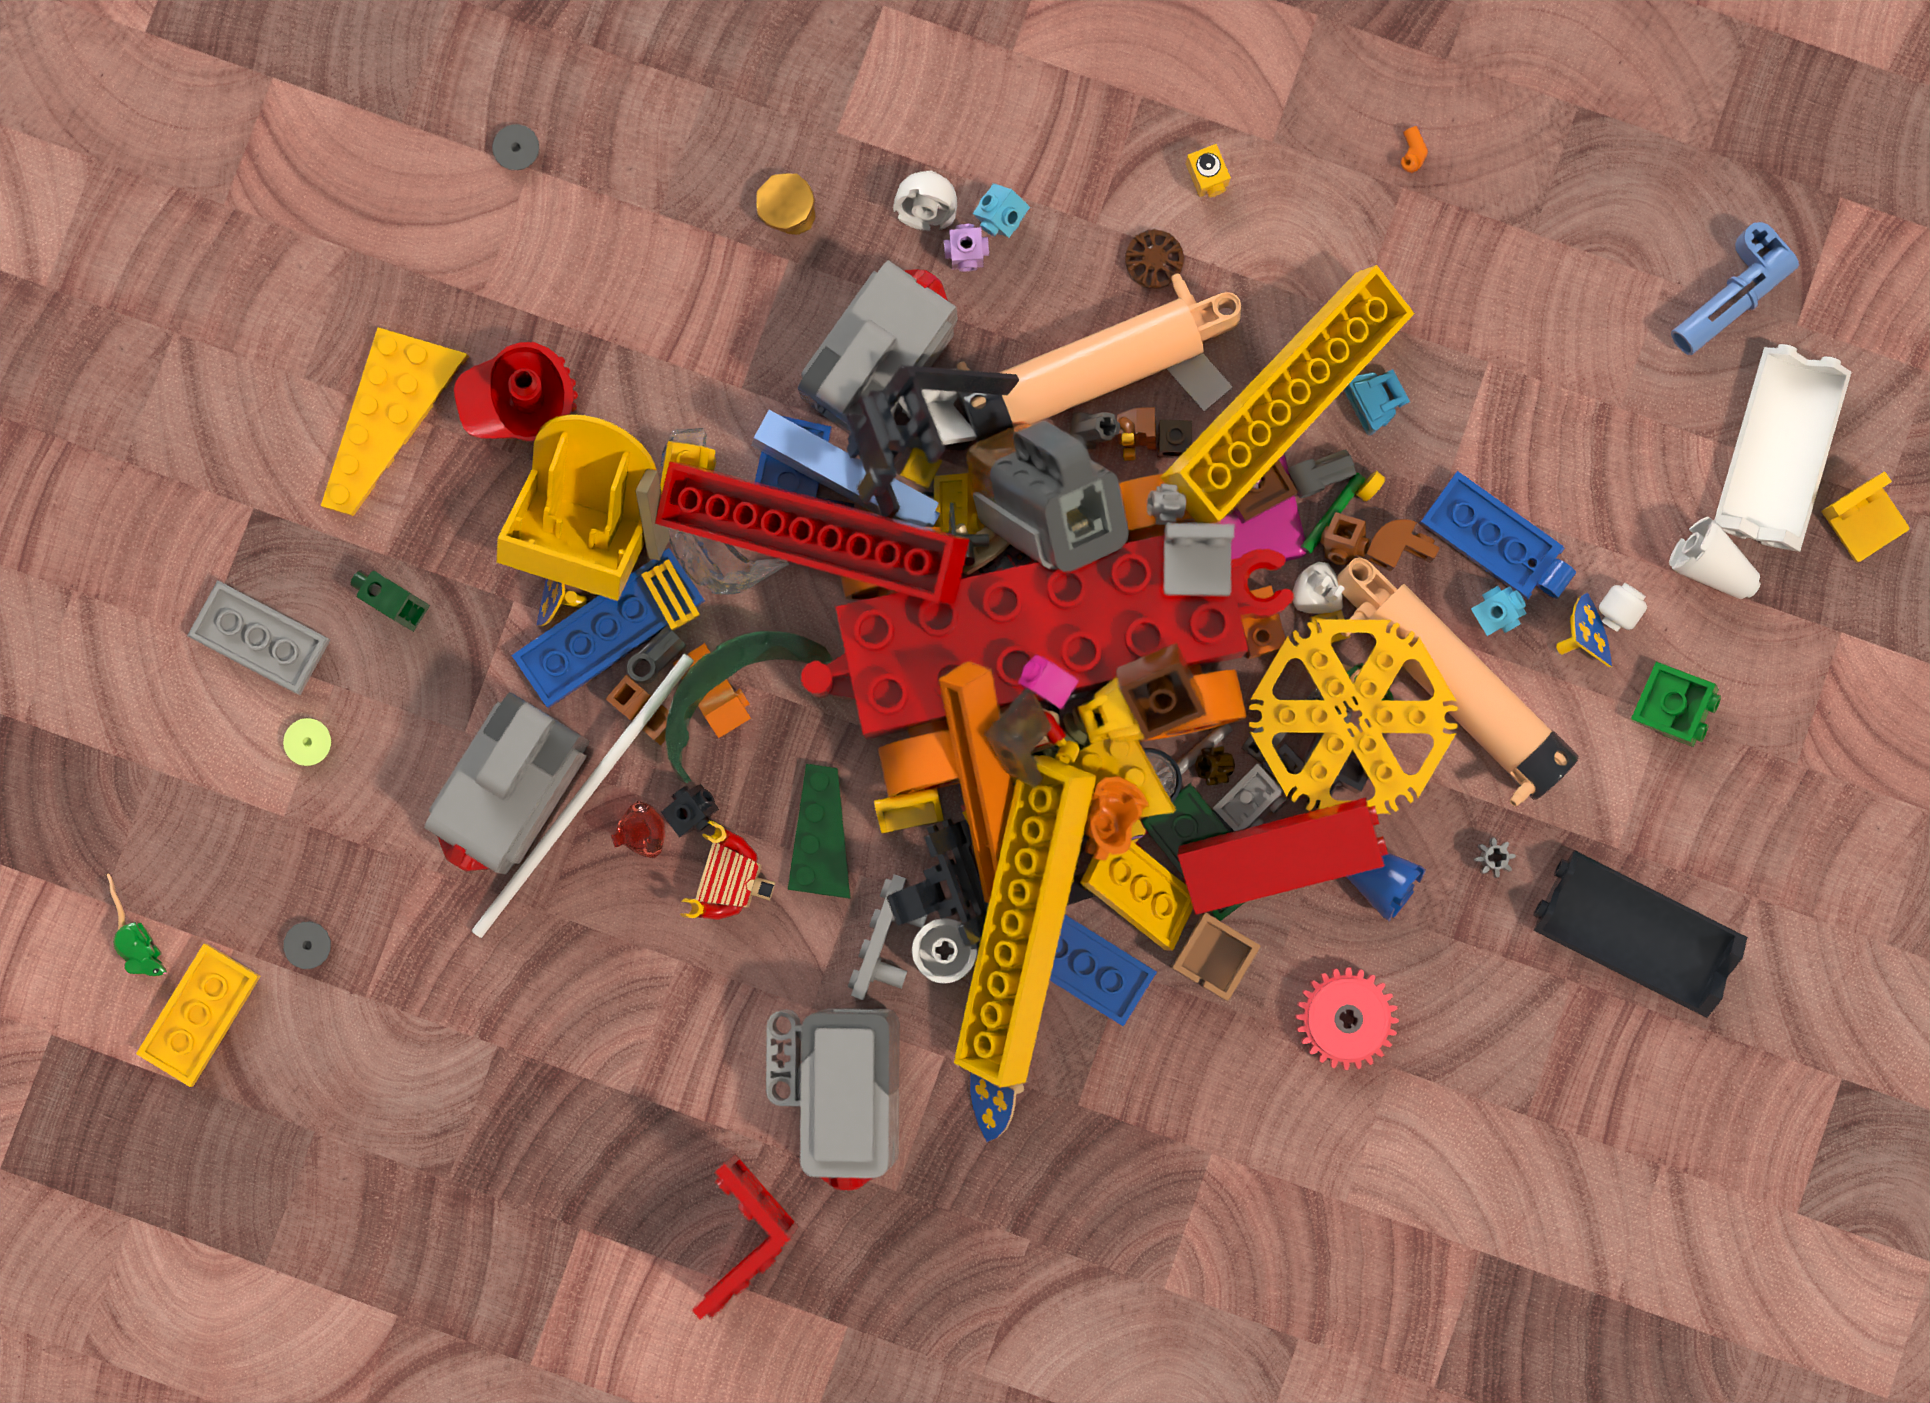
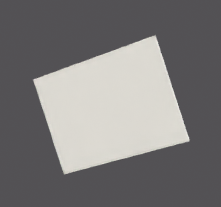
[1167,354,1232,411]

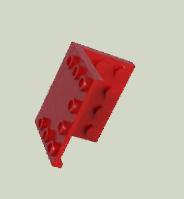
[691,1154,799,1320]

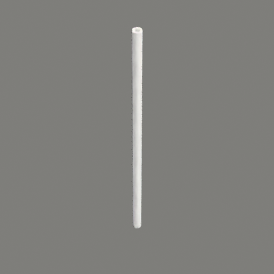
[472,653,694,938]

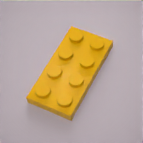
[1080,841,1193,951]
[136,943,261,1087]

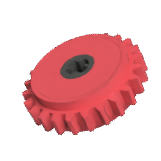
[1295,968,1399,1070]

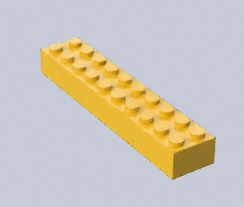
[1160,265,1415,524]
[954,756,1096,1088]

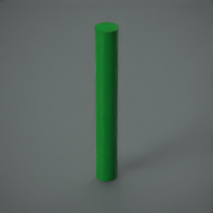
[1300,472,1366,554]

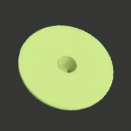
[283,718,331,766]

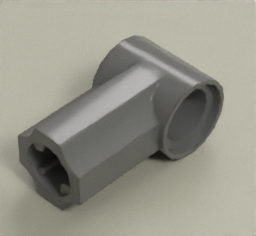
[1070,412,1120,449]
[1288,449,1356,499]
[627,626,687,684]

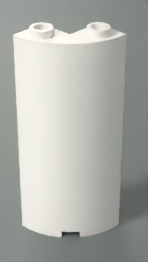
[1714,344,1851,552]

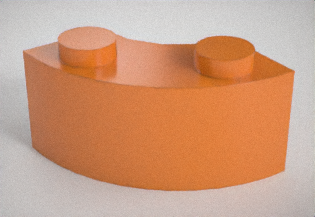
[673,643,751,738]

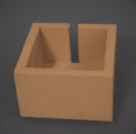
[1170,912,1261,1001]

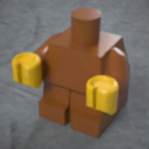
[1115,407,1156,461]

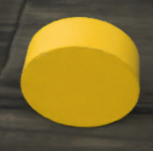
[1356,470,1385,502]

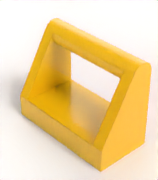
[874,787,944,834]

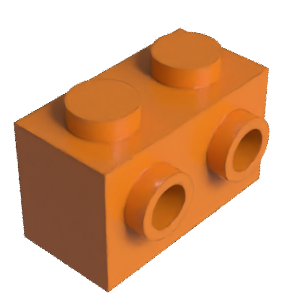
[1241,585,1286,659]

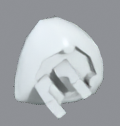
[1292,562,1345,614]

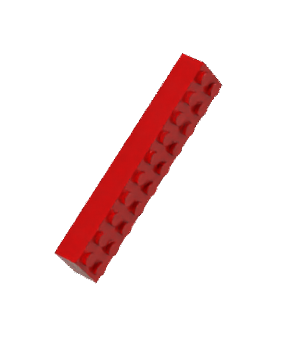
[655,461,970,603]

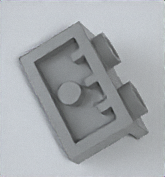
[1213,763,1290,831]

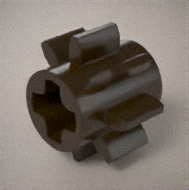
[1195,746,1235,785]

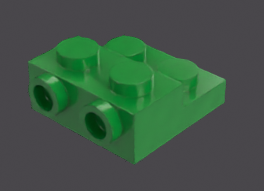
[1631,662,1721,748]

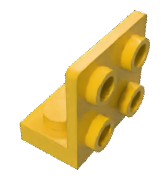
[1821,471,1909,563]

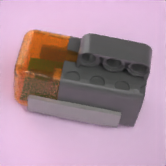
[966,420,1128,572]

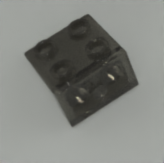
[985,688,1051,788]

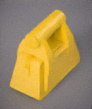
[1078,677,1144,744]

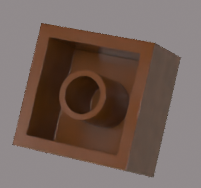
[1116,643,1206,739]

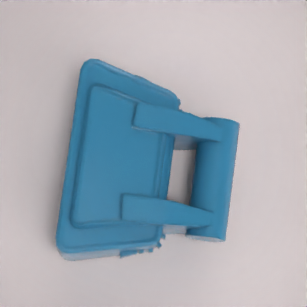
[1344,369,1410,436]

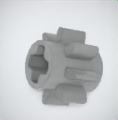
[1147,484,1186,525]
[1474,838,1516,878]

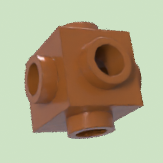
[1321,512,1369,565]

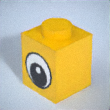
[1185,144,1231,198]

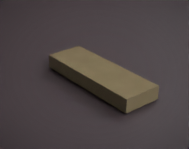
[635,469,670,560]

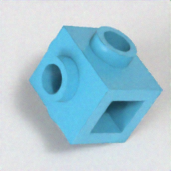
[973,183,1030,238]
[1471,585,1527,636]

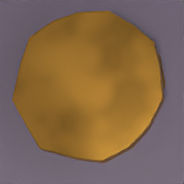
[756,174,816,235]

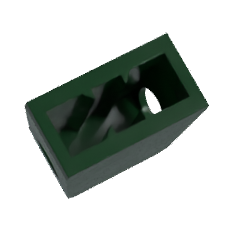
[350,570,430,632]

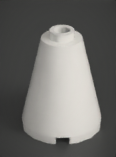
[1669,517,1761,599]

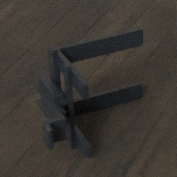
[846,365,1019,518]
[887,818,1096,950]

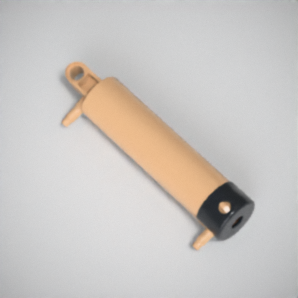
[957,273,1241,446]
[1337,558,1579,806]

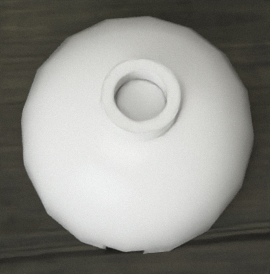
[893,171,957,231]

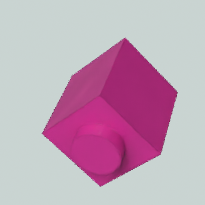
[1019,654,1079,709]

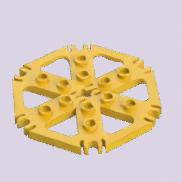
[1249,620,1457,814]

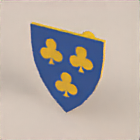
[536,578,587,626]
[1556,592,1612,668]

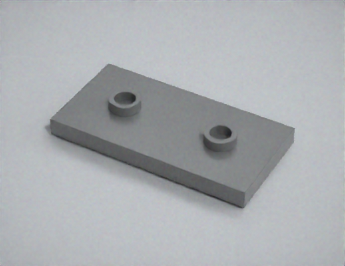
[187,580,330,695]

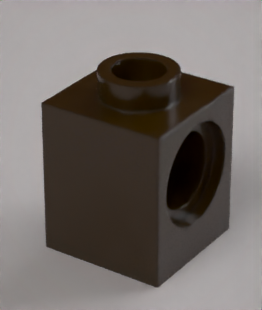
[1157,420,1192,458]

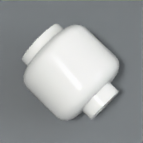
[1599,583,1647,632]

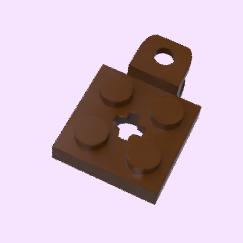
[1224,459,1298,524]

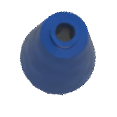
[1346,853,1426,922]

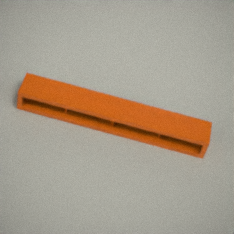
[939,662,1015,903]

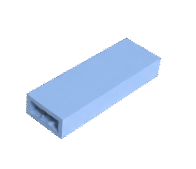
[751,410,940,527]

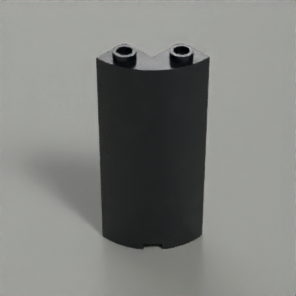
[1533,850,1748,1018]

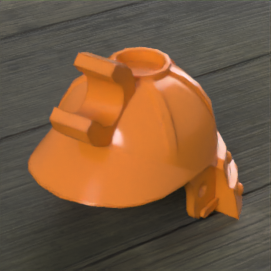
[1084,777,1149,861]

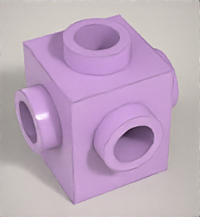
[944,224,989,272]

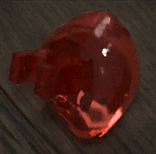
[611,801,666,859]

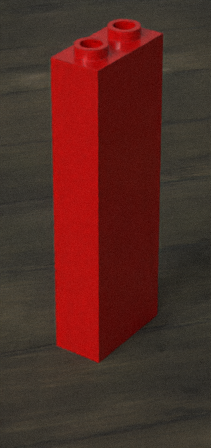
[1178,797,1388,915]

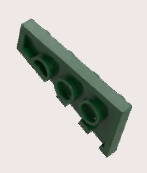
[787,764,851,899]

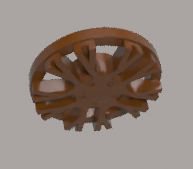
[1125,229,1184,289]

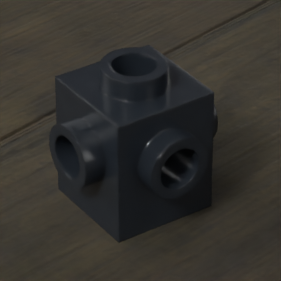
[661,784,719,838]

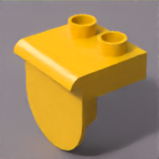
[496,415,656,601]

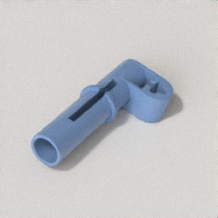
[1671,222,1799,355]

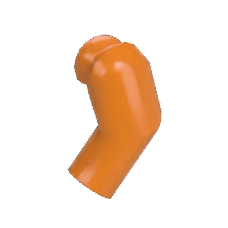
[1401,126,1428,173]

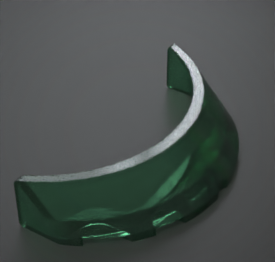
[666,631,833,784]

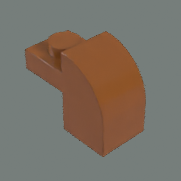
[1362,519,1440,572]
[606,675,682,746]

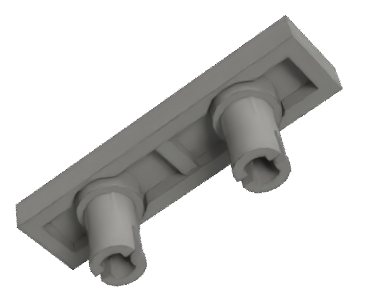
[848,874,927,1000]

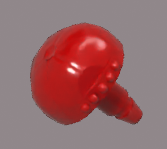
[454,342,578,443]

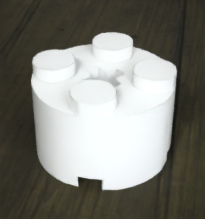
[912,918,977,983]

